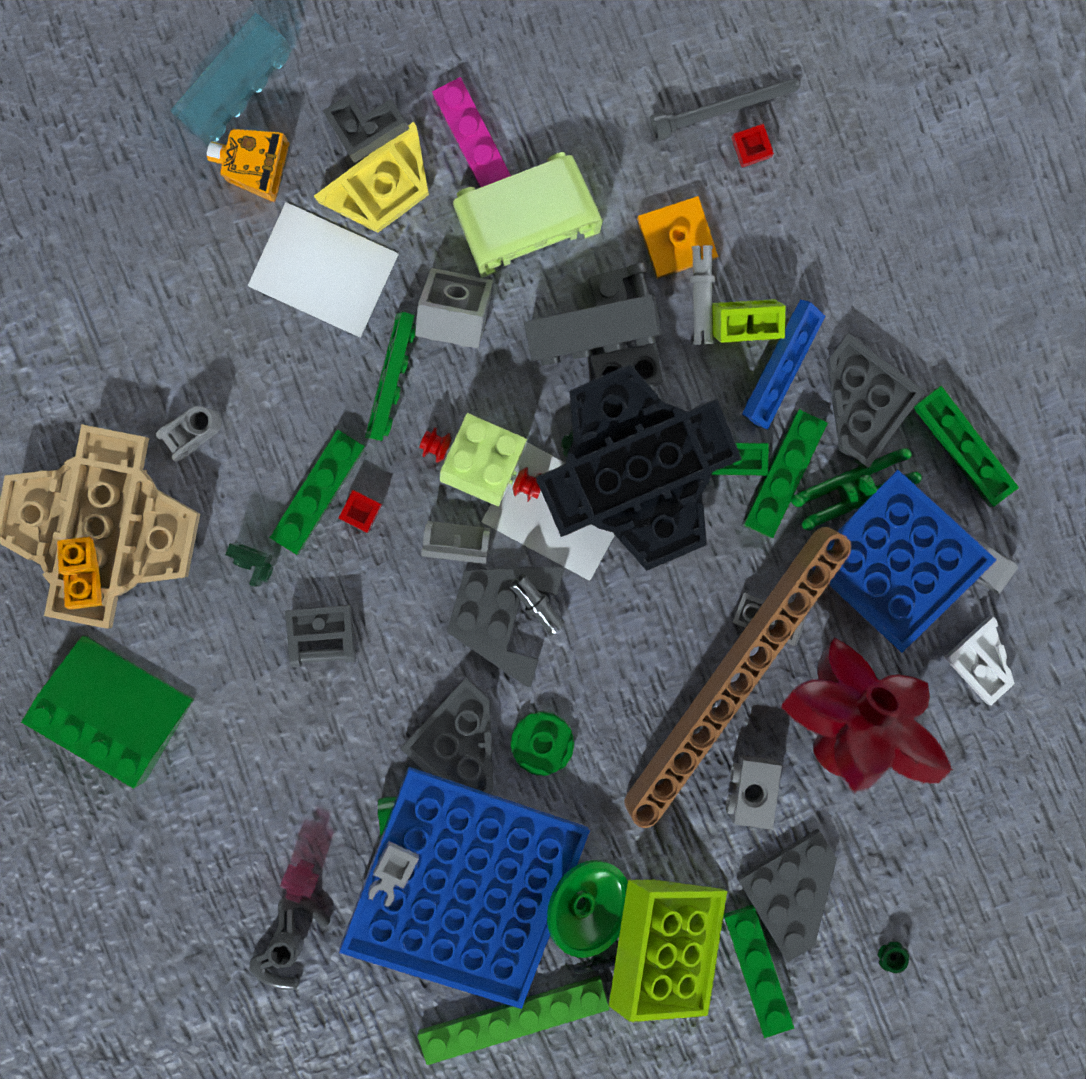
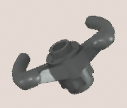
[249,895,330,990]

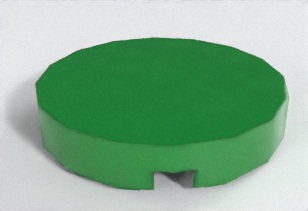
[511,711,574,776]

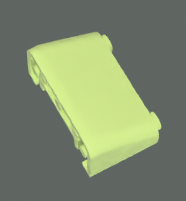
[453,152,602,278]

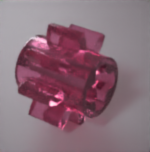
[280,859,320,903]

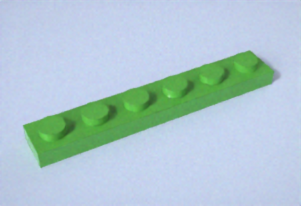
[417,975,610,1065]

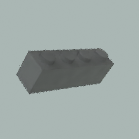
[524,295,662,366]

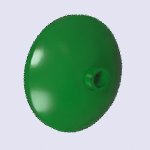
[547,860,628,958]

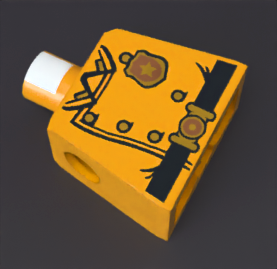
[207,129,290,202]

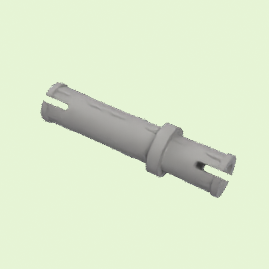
[690,245,715,345]

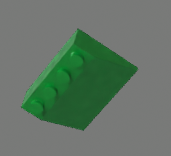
[21,635,194,789]

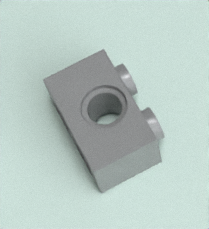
[726,755,782,830]

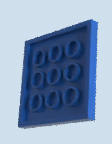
[811,469,997,653]

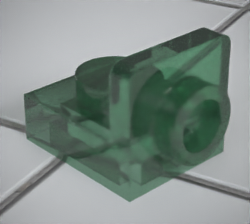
[225,542,274,587]

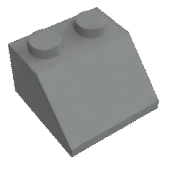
[415,268,493,349]

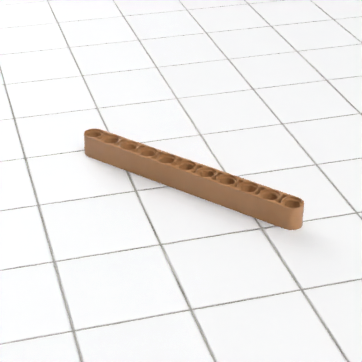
[624,527,851,828]

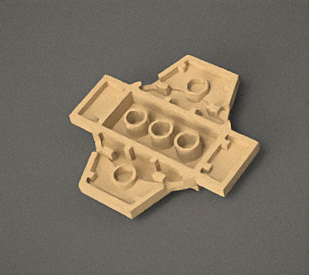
[0,424,200,629]

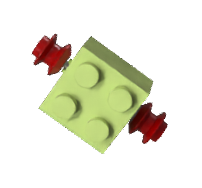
[419,413,541,507]

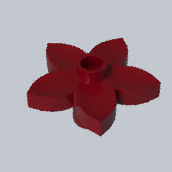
[780,637,953,793]

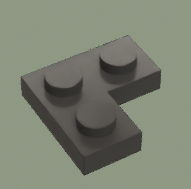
[323,94,409,163]

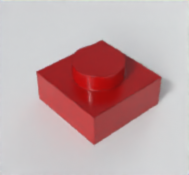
[731,123,774,168]
[338,490,383,533]

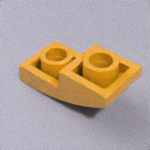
[57,537,102,609]

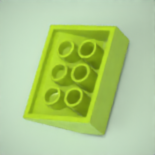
[609,879,727,1022]

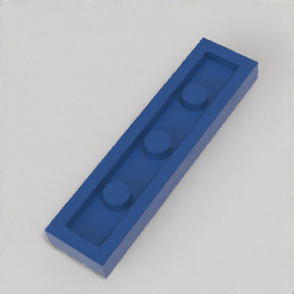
[742,299,826,430]

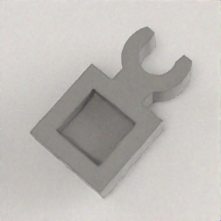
[369,841,419,907]

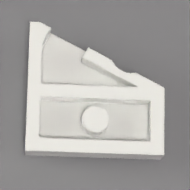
[944,616,1015,705]

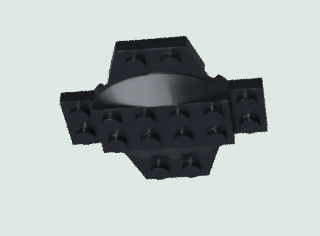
[535,364,742,571]

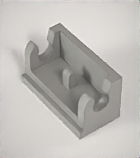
[421,521,491,564]

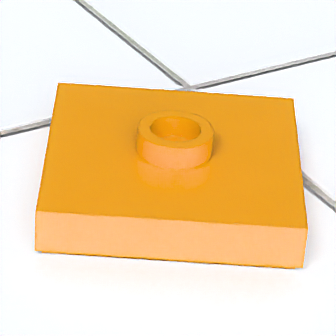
[637,196,718,279]

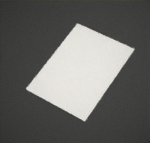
[248,202,399,338]
[481,442,615,581]

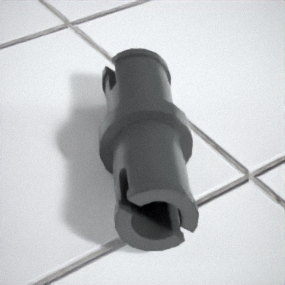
[509,574,565,635]

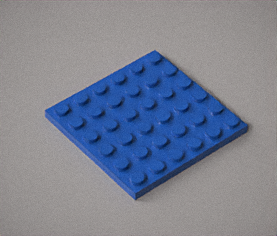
[339,766,590,1009]

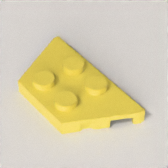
[314,122,429,233]

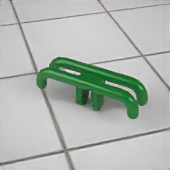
[791,448,922,531]

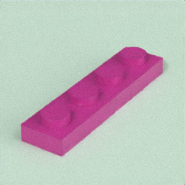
[432,77,511,188]

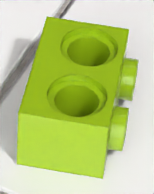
[712,299,786,343]

